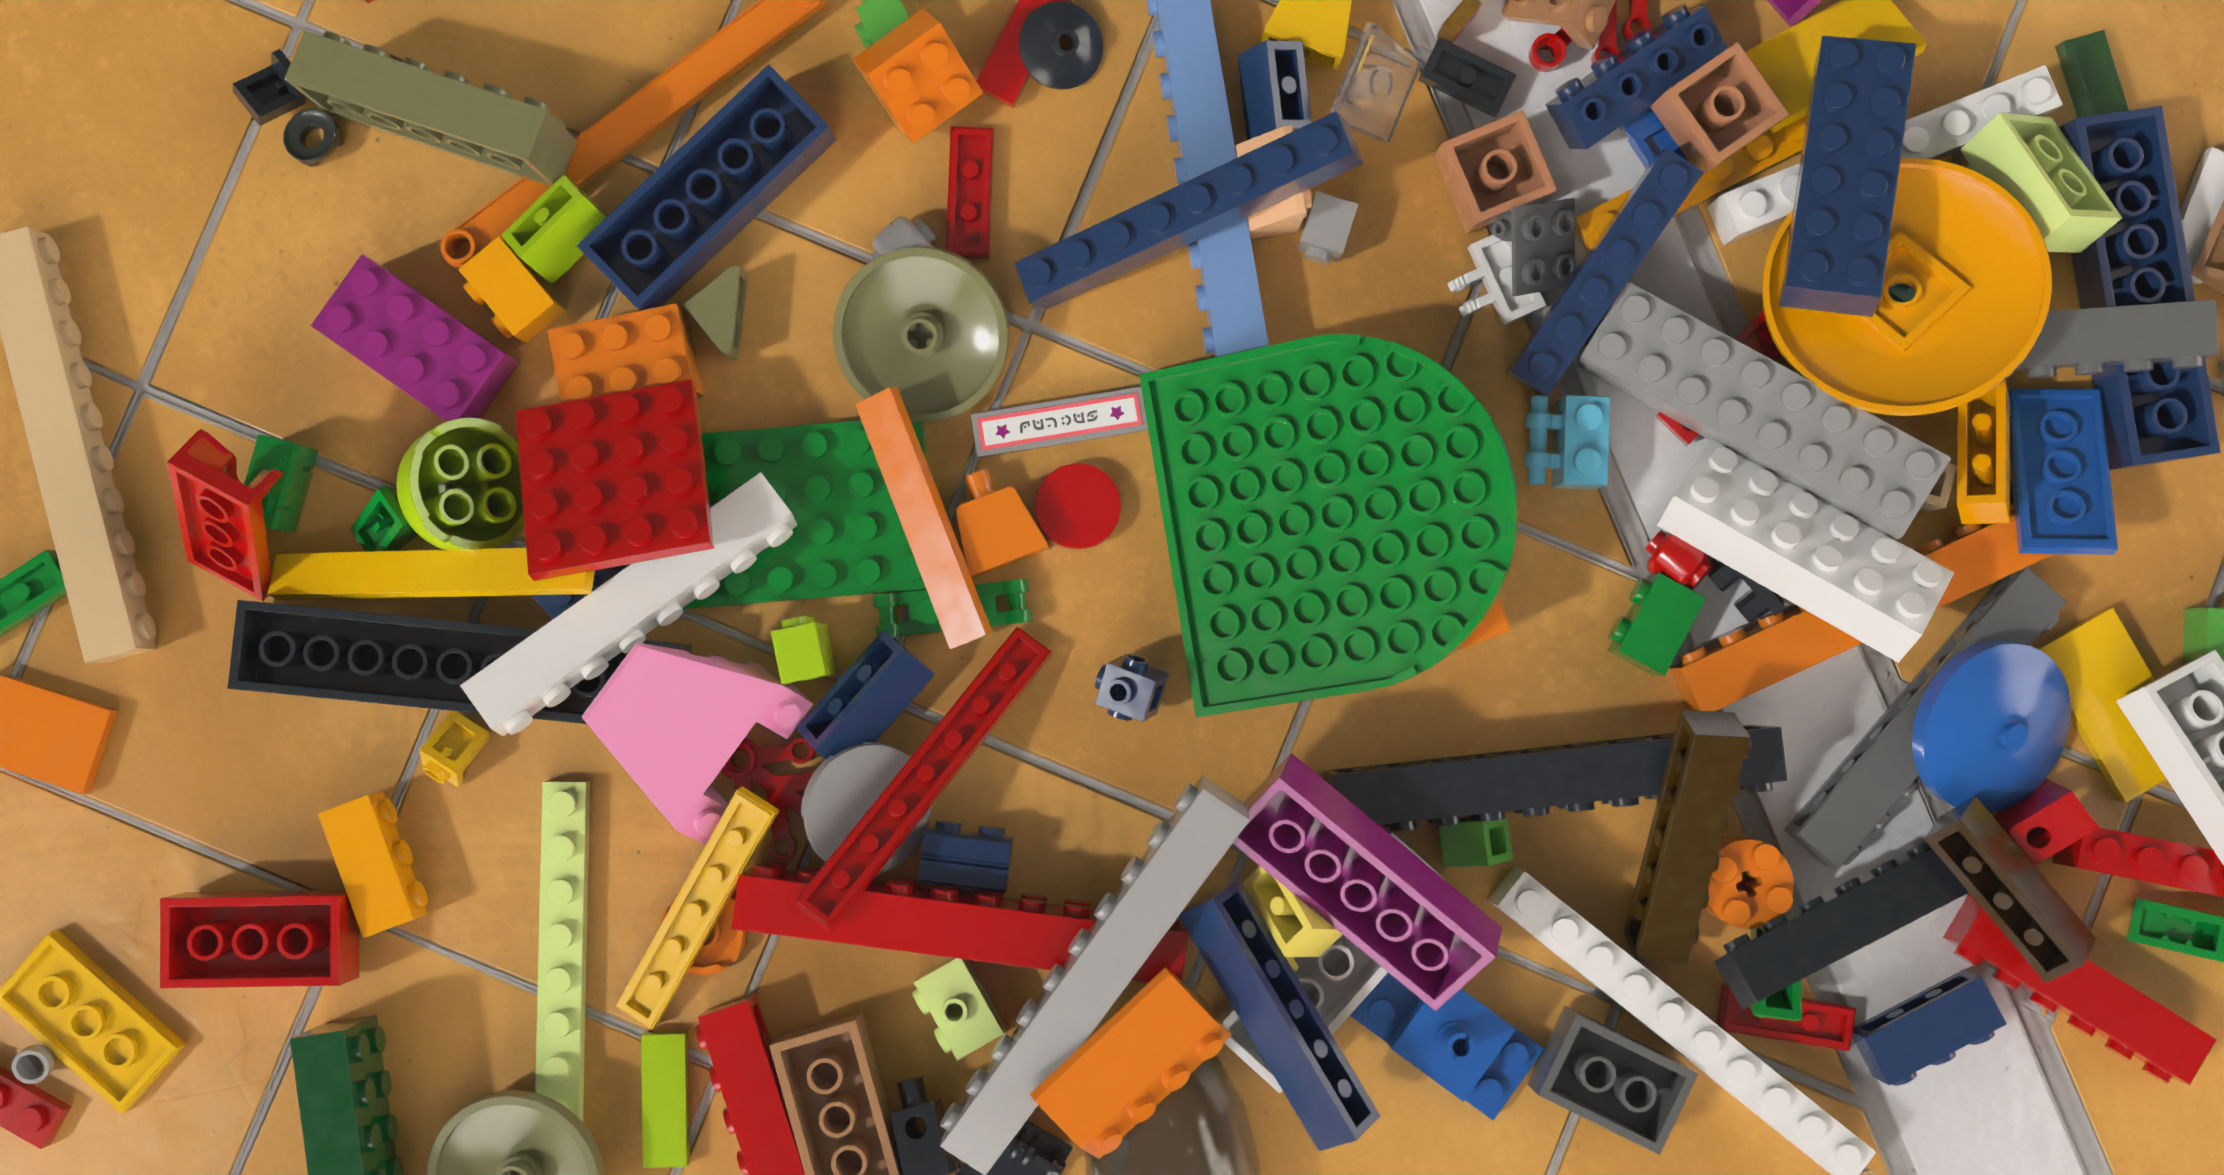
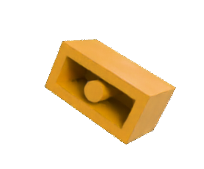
[458,236,566,343]

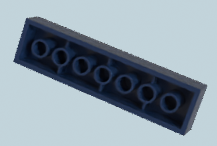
[2059,106,2221,470]

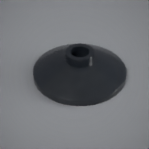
[1018,1,1103,90]

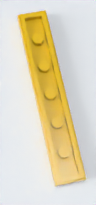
[616,786,779,1029]

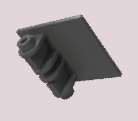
[1492,198,1576,296]

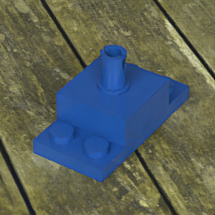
[1350,972,1544,1120]

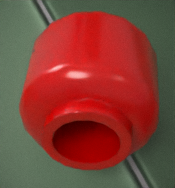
[1645,530,1714,591]

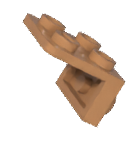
[1502,0,1615,49]

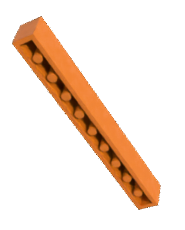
[1669,501,2054,711]

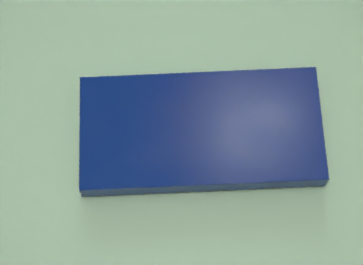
[2008,388,2118,555]

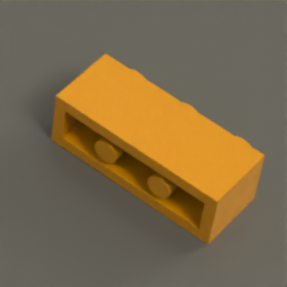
[1957,380,2010,525]
[318,792,428,939]

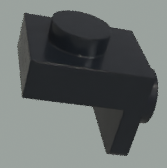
[233,49,306,126]

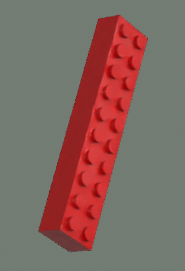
[731,860,1188,983]

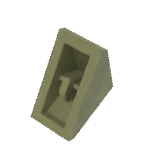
[683,266,748,360]

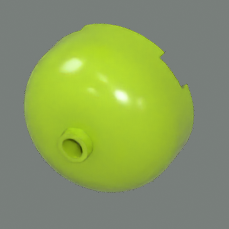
[396,418,524,551]

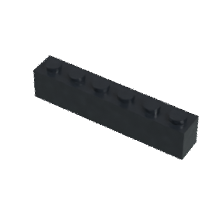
[1714,842,1969,1010]

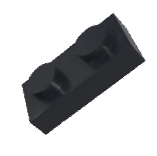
[1418,37,1517,118]

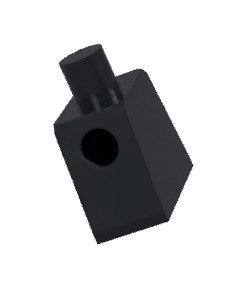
[891,1076,960,1175]

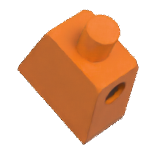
[955,469,1049,578]

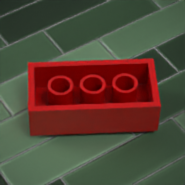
[160,890,359,989]

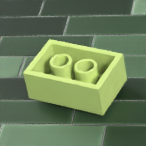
[1960,113,2122,253]

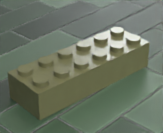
[285,30,577,187]

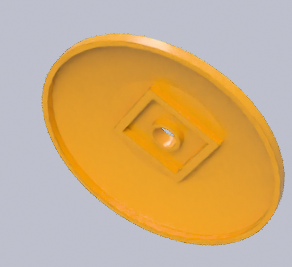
[1762,158,2052,416]

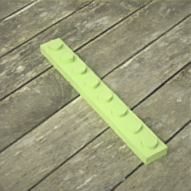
[535,781,591,1122]

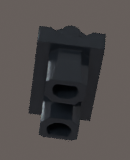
[1707,560,1786,623]

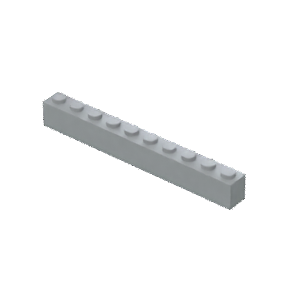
[940,775,1250,1175]

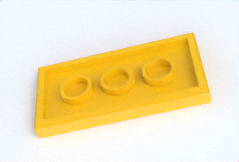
[1745,0,1927,133]
[2036,607,2167,802]
[0,929,187,1114]

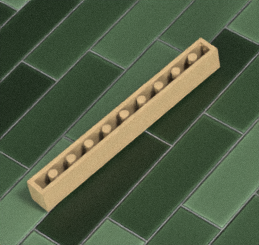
[0,226,157,663]

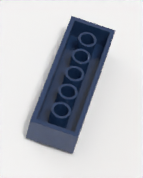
[1779,36,1916,317]
[577,64,836,311]

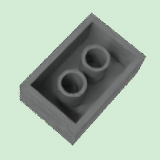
[1527,1005,1698,1155]

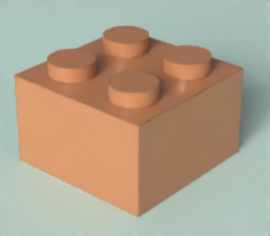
[1650,42,1789,178]
[1433,110,1557,235]

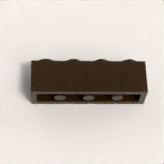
[1924,796,2097,983]

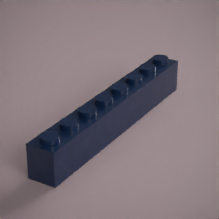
[1014,111,1364,309]

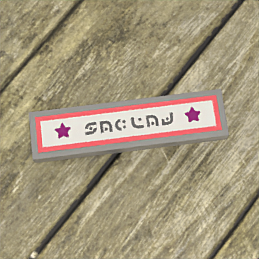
[971,387,1148,458]

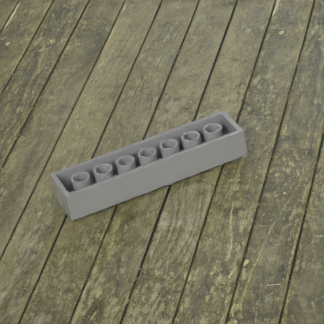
[1578,281,1951,540]

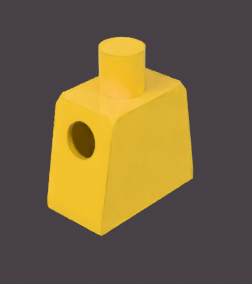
[1261,0,1352,71]

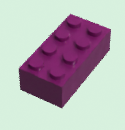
[310,254,520,422]

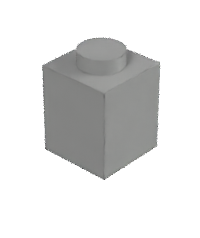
[1297,191,1358,264]

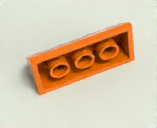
[1030,968,1232,1159]

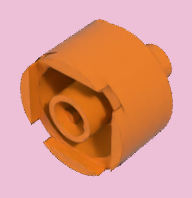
[1703,835,1794,929]

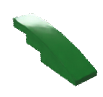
[2126,897,2224,963]

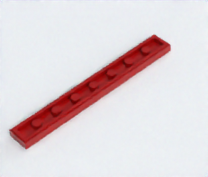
[794,627,1052,932]

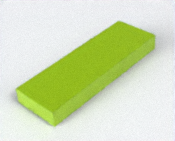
[641,1031,690,1168]

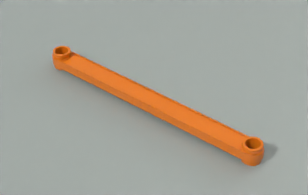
[440,0,828,269]

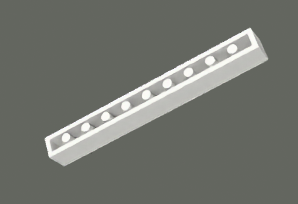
[1488,866,1876,1175]

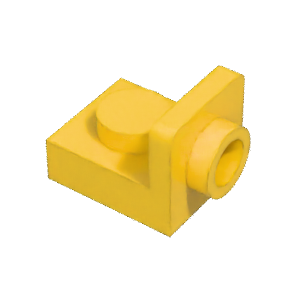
[419,711,490,787]

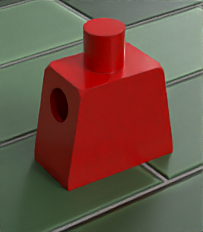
[1993,779,2099,865]

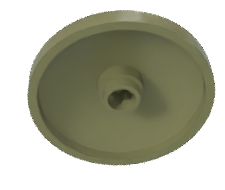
[833,246,1009,422]
[427,1090,605,1175]

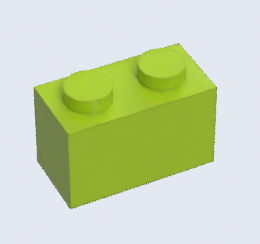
[501,174,607,285]
[770,616,838,684]

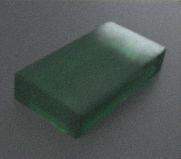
[2055,30,2129,118]

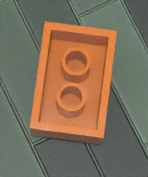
[547,303,704,403]

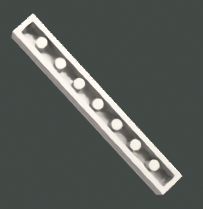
[1707,65,2063,246]
[460,472,797,736]

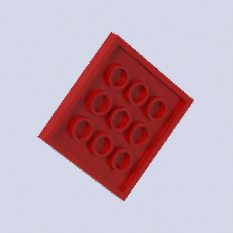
[515,379,714,581]

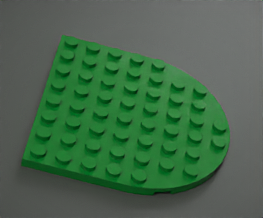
[1139,334,1518,717]

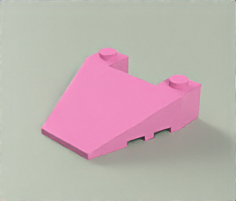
[582,642,813,845]

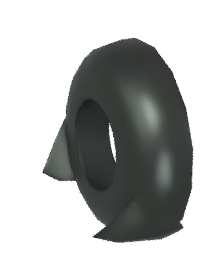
[283,108,344,167]

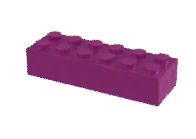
[1233,753,1502,1011]

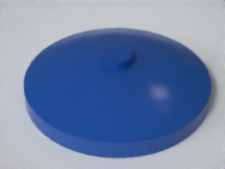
[1912,639,2071,813]

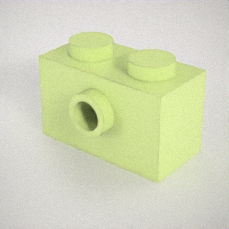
[912,957,1006,1061]

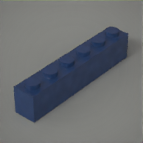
[1505,147,1704,396]
[1179,879,1380,1151]

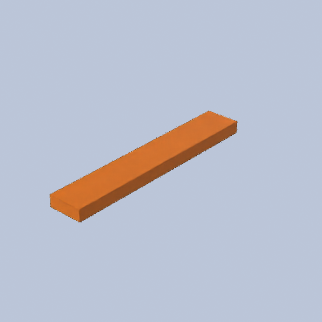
[855,387,993,649]

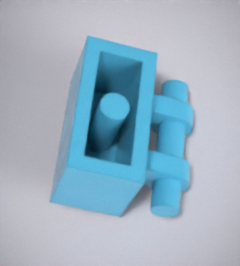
[1524,395,1610,490]

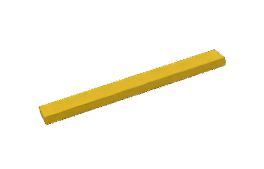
[267,548,595,600]

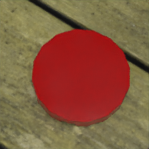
[1035,463,1121,550]

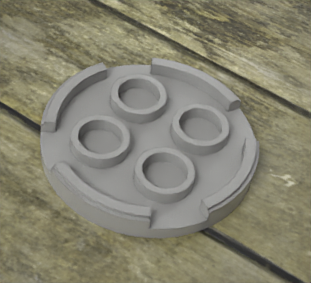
[801,742,932,874]

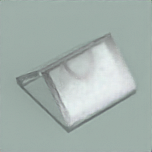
[1329,22,1421,142]

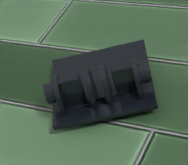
[957,1121,1073,1175]

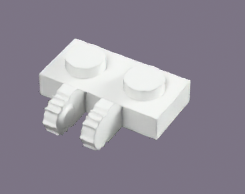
[1447,234,1546,326]

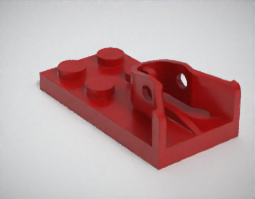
[167,429,283,601]

